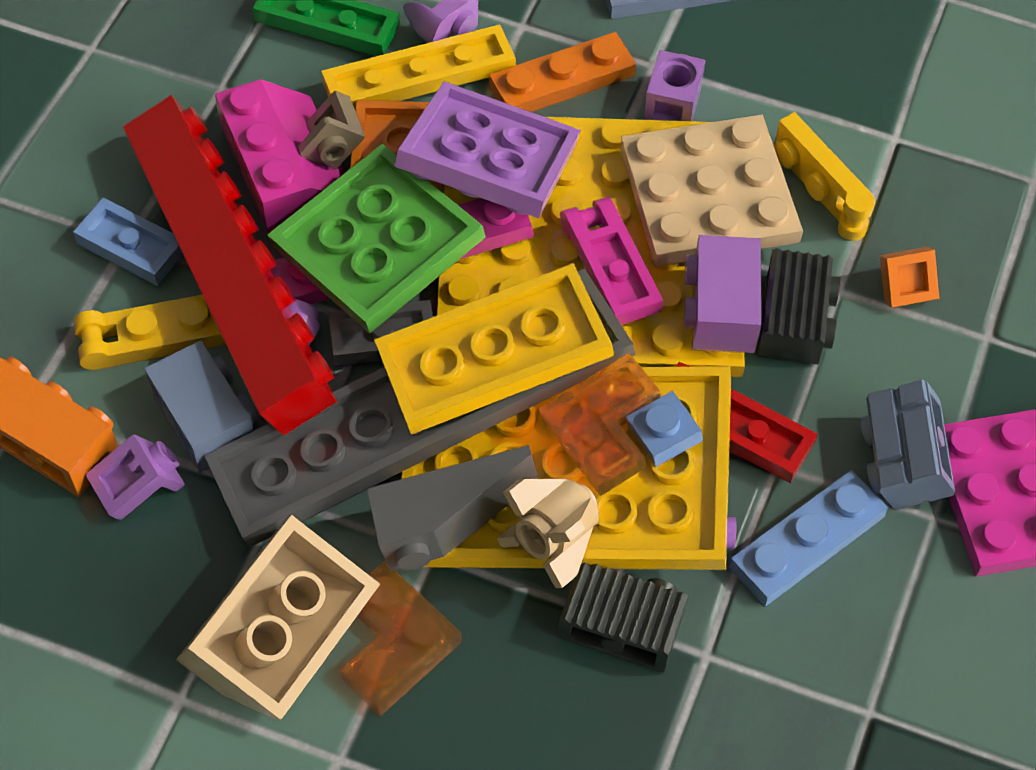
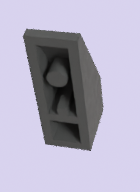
[367,445,538,571]

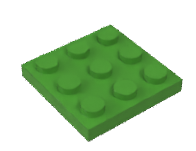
[268,144,486,333]

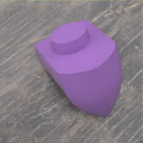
[403,0,478,43]

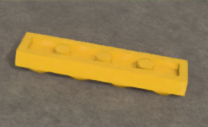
[322,24,516,112]

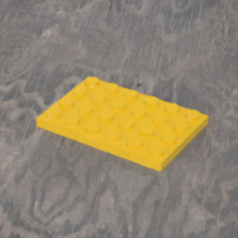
[401,366,731,570]

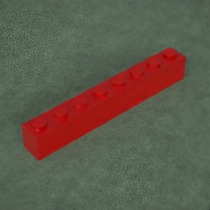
[123,95,337,436]

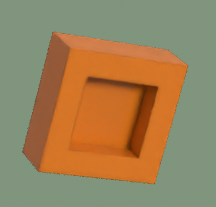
[880,247,940,308]

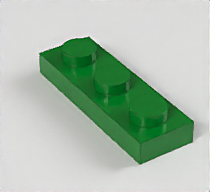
[253,0,400,56]

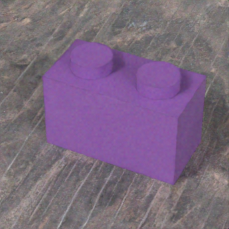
[683,235,761,353]

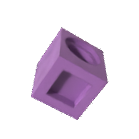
[643,50,706,121]

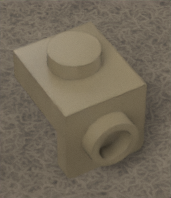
[298,90,365,169]

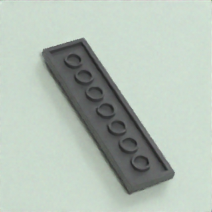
[204,269,635,548]

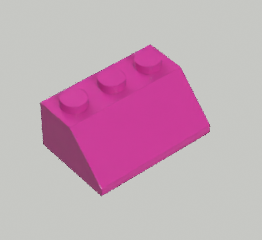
[215,79,346,235]

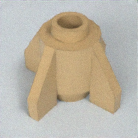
[497,479,599,588]

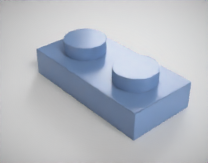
[73,197,184,286]

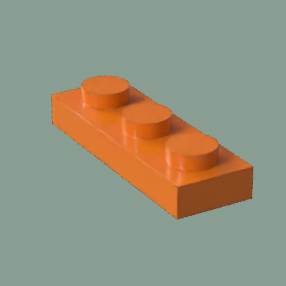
[489,32,636,112]

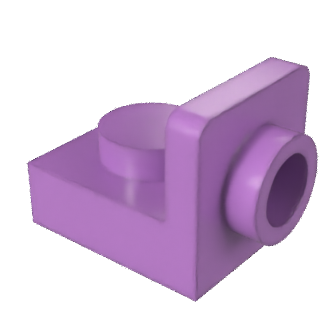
[86,434,185,520]

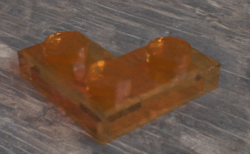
[539,353,661,496]
[340,561,462,716]

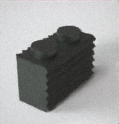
[757,248,841,365]
[558,563,688,673]

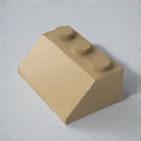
[176,515,380,721]

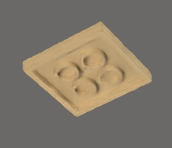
[620,114,803,266]

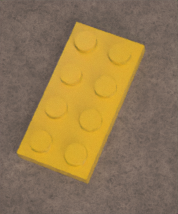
[374,263,614,435]

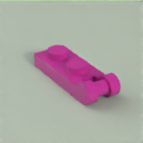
[560,197,663,325]

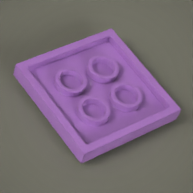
[394,81,581,218]

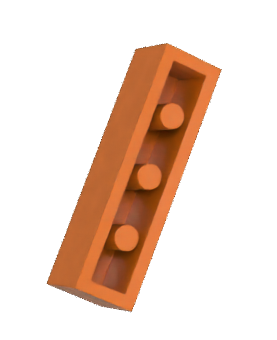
[0,356,118,497]

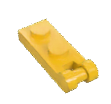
[774,112,875,241]
[74,294,226,370]

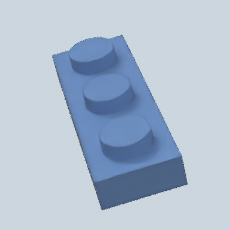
[729,470,888,607]

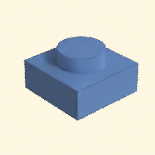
[626,391,703,467]

